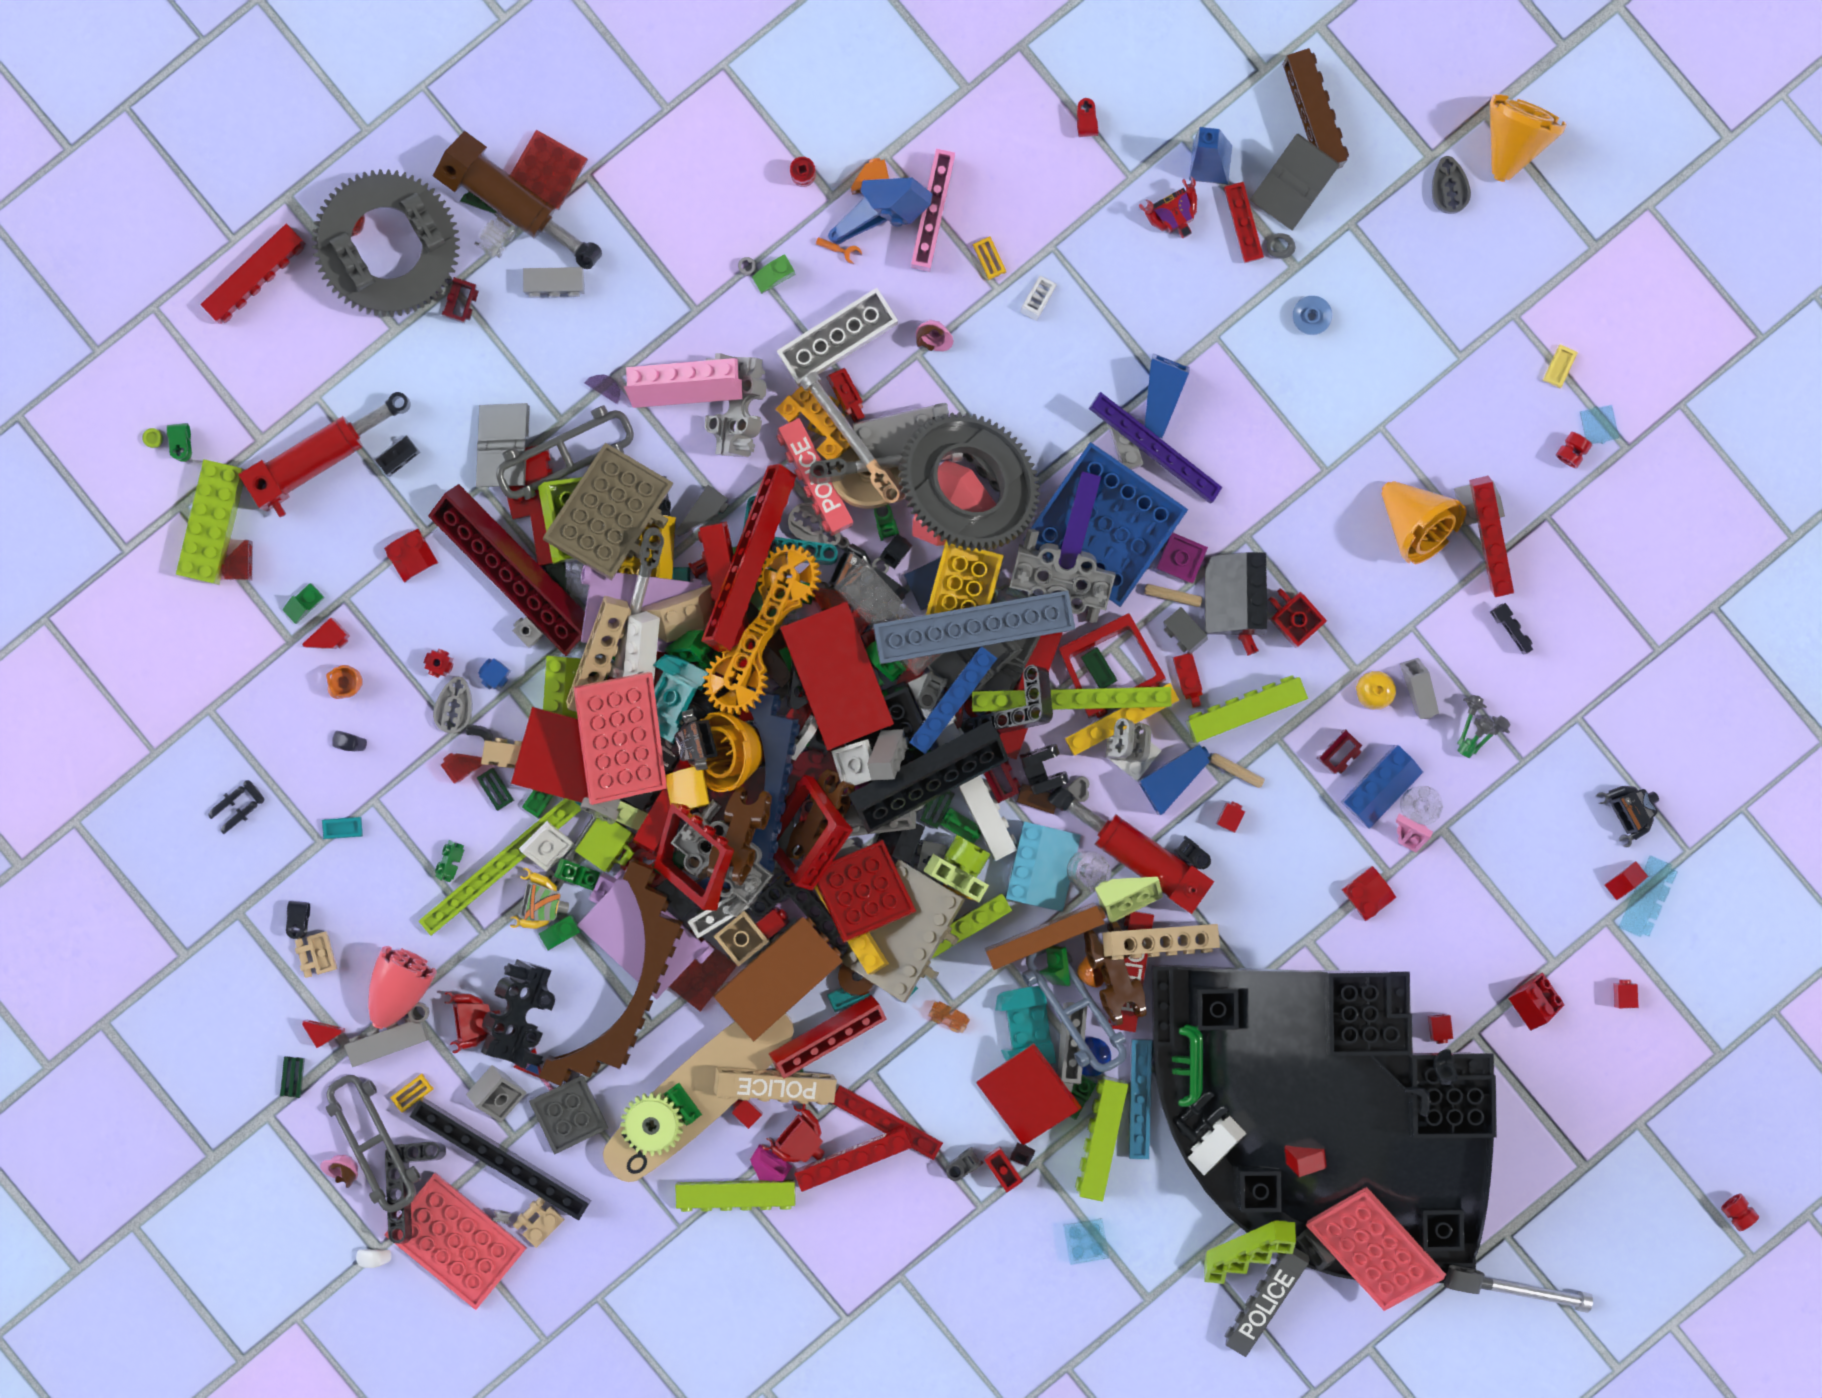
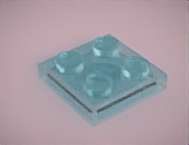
[1063,1218,1109,1265]

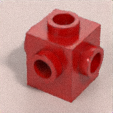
[423,648,454,678]

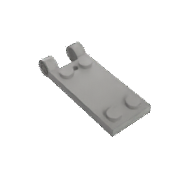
[852,403,949,460]

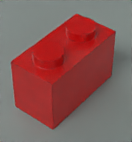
[984,1146,1023,1193]

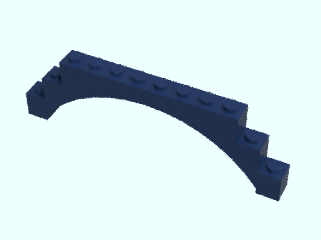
[690,666,800,901]

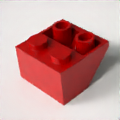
[1508,972,1565,1031]

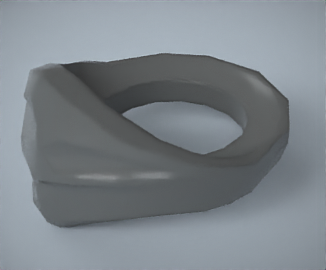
[1266,233,1296,259]

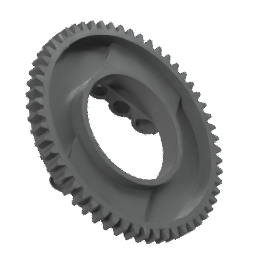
[312,169,460,317]
[898,412,1040,551]

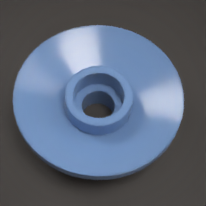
[1293,296,1332,335]

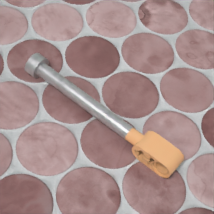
[800,371,905,503]

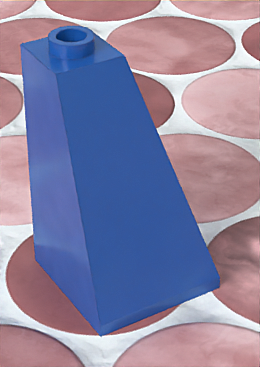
[1189,127,1232,185]
[1145,353,1190,438]
[1137,744,1210,815]

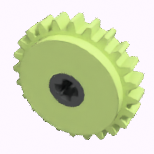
[620,1092,684,1156]

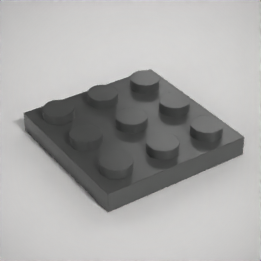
[529,1075,609,1155]

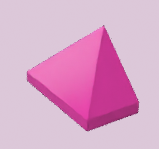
[750,1144,792,1182]

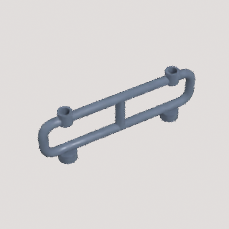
[1022,945,1126,1072]

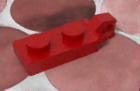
[826,368,865,423]
[1172,653,1203,708]

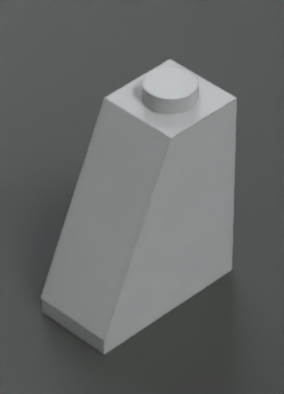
[1400,658,1439,719]

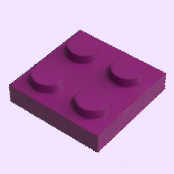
[1156,533,1208,584]

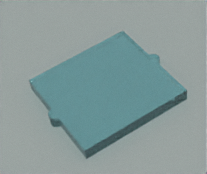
[1580,405,1619,444]

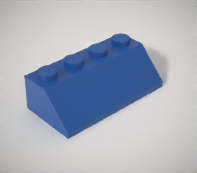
[1341,745,1423,829]

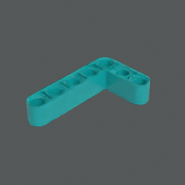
[743,496,838,565]

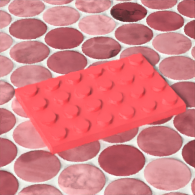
[574,672,667,805]
[384,1172,527,1310]
[1306,1187,1446,1311]

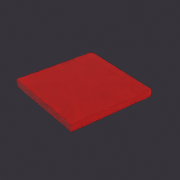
[511,707,588,803]
[817,840,916,943]
[976,1043,1082,1145]

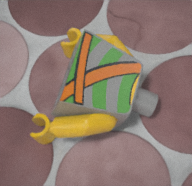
[510,868,569,929]

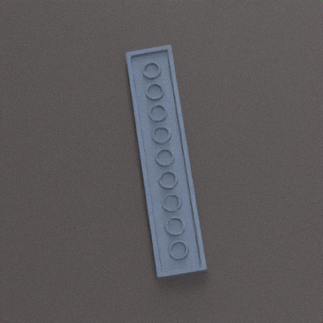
[873,590,1076,664]

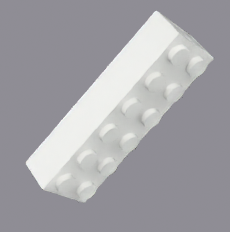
[777,288,898,387]

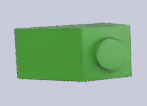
[752,254,796,294]

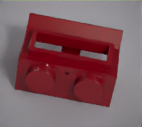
[441,277,479,324]
[1317,729,1363,774]
[984,761,1021,803]

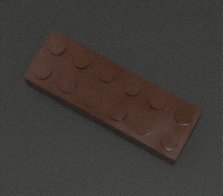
[1282,48,1349,169]

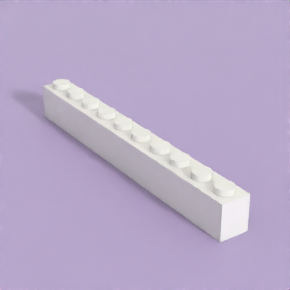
[907,673,1018,861]

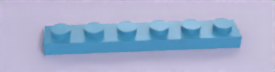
[1129,1039,1152,1159]

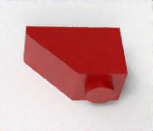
[302,618,350,649]

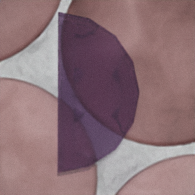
[584,374,620,405]

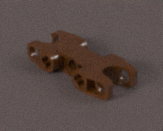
[786,769,855,862]
[707,786,772,886]
[1084,921,1147,1026]

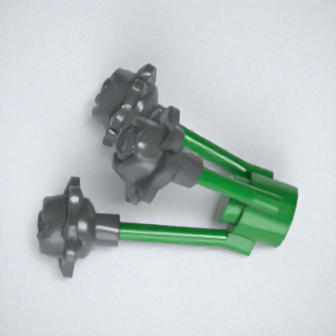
[1457,695,1511,758]

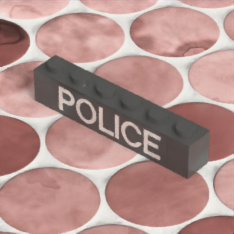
[1224,1247,1309,1357]

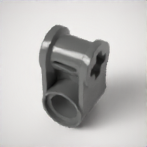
[917,670,948,710]
[945,1147,984,1181]

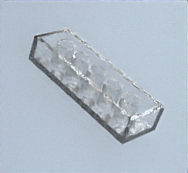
[834,561,940,676]

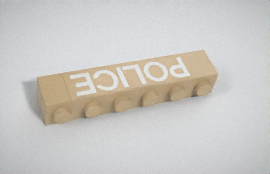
[714,1067,837,1105]

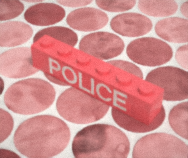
[776,418,853,536]

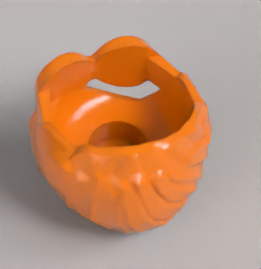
[326,665,363,699]
[1077,956,1104,988]

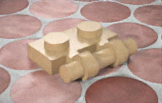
[294,931,338,978]
[513,1197,565,1248]

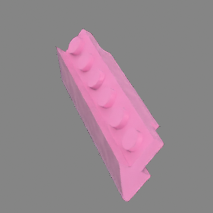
[623,358,742,408]

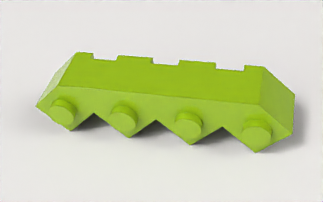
[1204,1221,1296,1284]

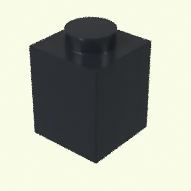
[879,533,913,570]

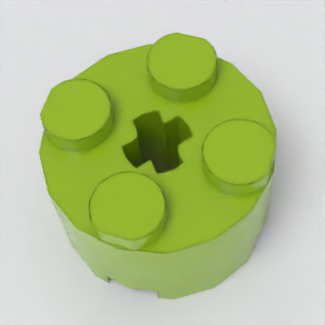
[944,834,991,878]

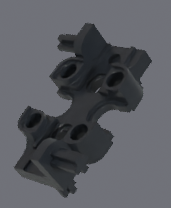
[481,959,555,1069]

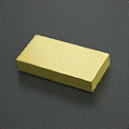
[1542,344,1578,389]

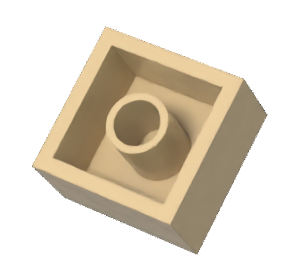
[713,910,770,967]

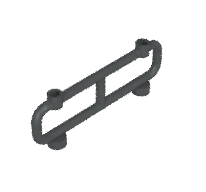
[496,405,634,500]
[326,1075,421,1213]

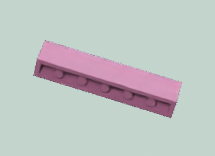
[911,148,955,272]

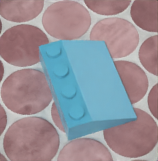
[1005,821,1081,912]

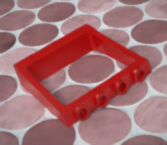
[1059,613,1166,719]
[773,775,853,890]
[654,803,734,911]

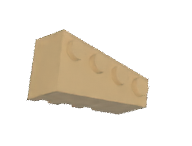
[481,738,522,768]

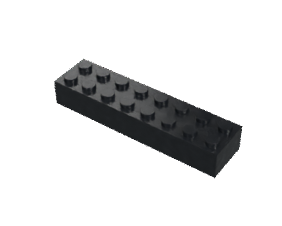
[848,721,1009,834]

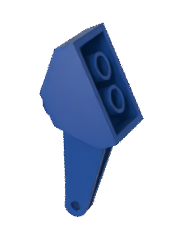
[828,177,933,245]

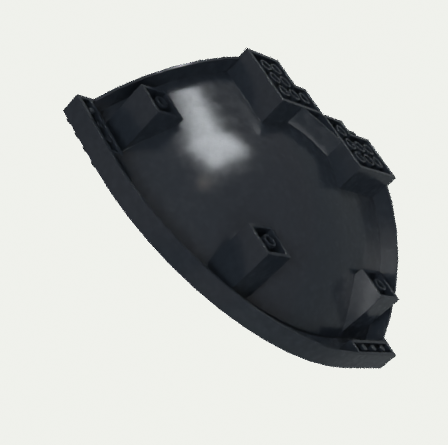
[1151,965,1497,1283]

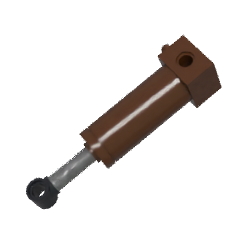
[432,130,602,270]

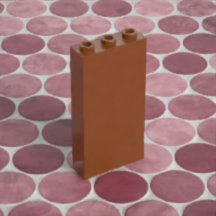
[985,903,1106,970]
[713,916,843,1042]

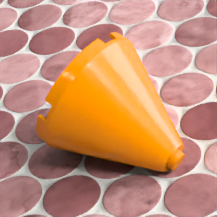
[1490,94,1567,182]
[1381,481,1467,565]
[699,712,765,792]

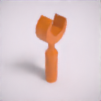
[816,237,862,264]

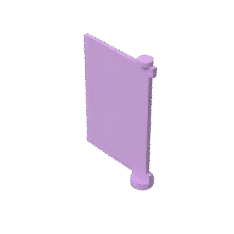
[581,565,705,653]
[577,869,715,1000]

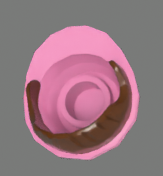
[916,320,954,352]
[320,1155,358,1188]

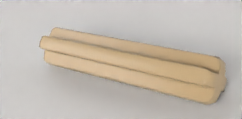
[1144,584,1202,607]
[1210,753,1265,788]

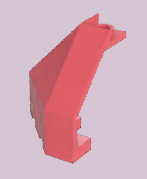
[912,460,996,546]

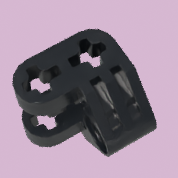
[1019,744,1070,794]

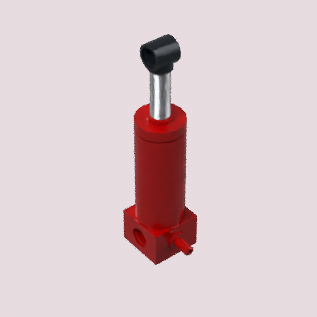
[238,392,411,518]
[1047,786,1215,914]

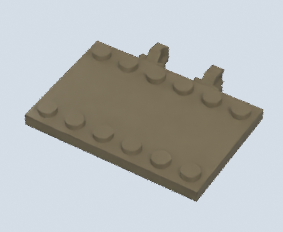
[543,443,673,581]
[842,859,965,1003]

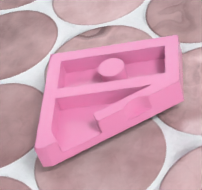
[1396,813,1433,852]

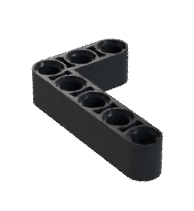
[961,665,1053,734]
[750,873,849,951]
[385,1142,446,1244]

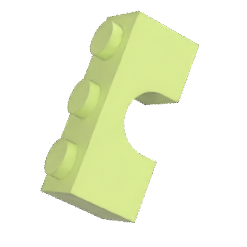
[924,854,989,902]

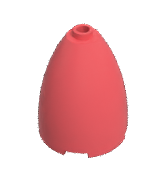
[368,946,437,1029]

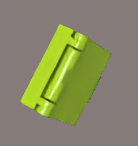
[575,818,635,873]

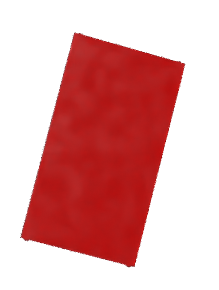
[780,602,894,750]

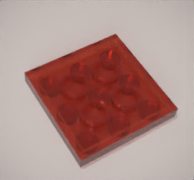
[510,129,588,211]
[669,929,737,1012]

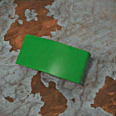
[554,858,600,891]
[1069,1075,1097,1120]

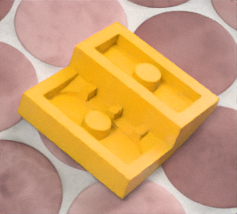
[665,767,710,810]

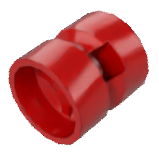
[790,156,816,187]
[1556,431,1593,469]
[1721,1193,1759,1232]

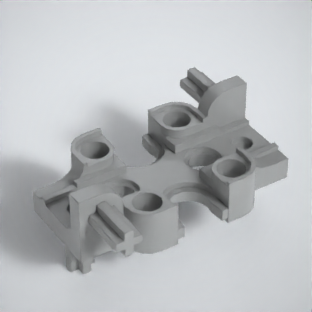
[705,353,767,457]
[1010,529,1115,623]
[671,799,773,917]

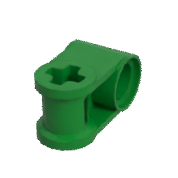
[167,423,192,462]
[874,504,899,541]

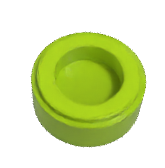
[142,428,164,448]

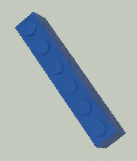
[909,646,997,754]

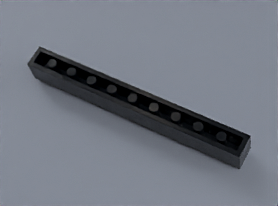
[409,1097,592,1221]

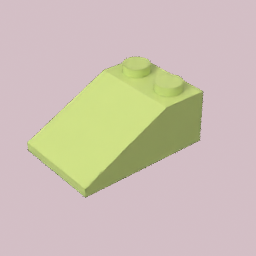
[1095,877,1163,923]

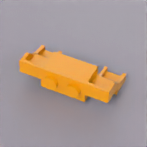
[776,386,851,460]

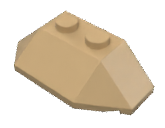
[640,584,715,643]

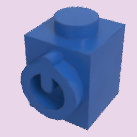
[478,658,511,690]

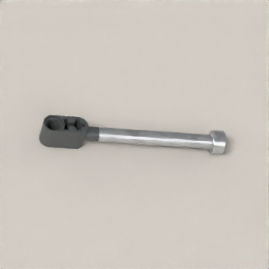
[808,453,963,484]
[608,527,664,678]
[1444,1265,1593,1313]

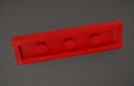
[1224,182,1264,264]

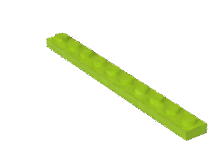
[972,687,1172,712]
[418,798,581,936]

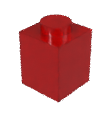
[1216,801,1246,833]
[756,907,790,939]
[1613,979,1639,1009]
[1428,1014,1453,1044]
[732,1099,763,1129]

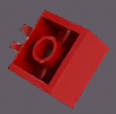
[1268,588,1327,648]

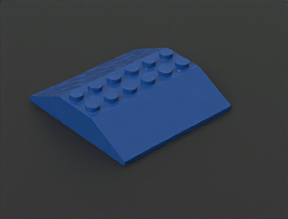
[1023,442,1189,607]

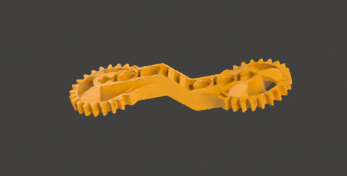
[703,544,822,715]

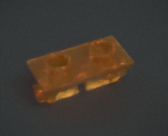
[927,1001,970,1034]

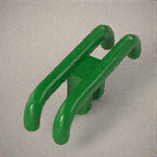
[1172,1025,1203,1107]

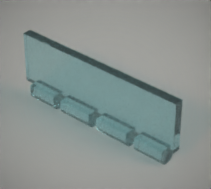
[1618,855,1678,937]

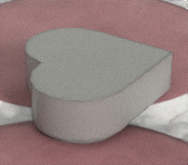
[1065,776,1090,802]

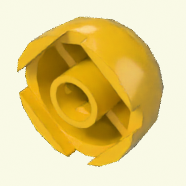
[1356,671,1396,710]

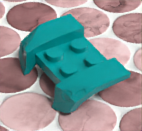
[653,654,709,743]
[995,985,1056,1064]

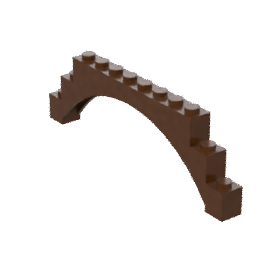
[539,858,684,1086]

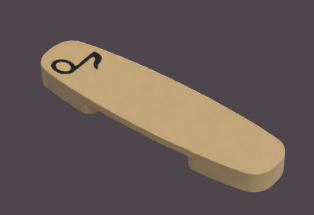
[603,1013,794,1182]

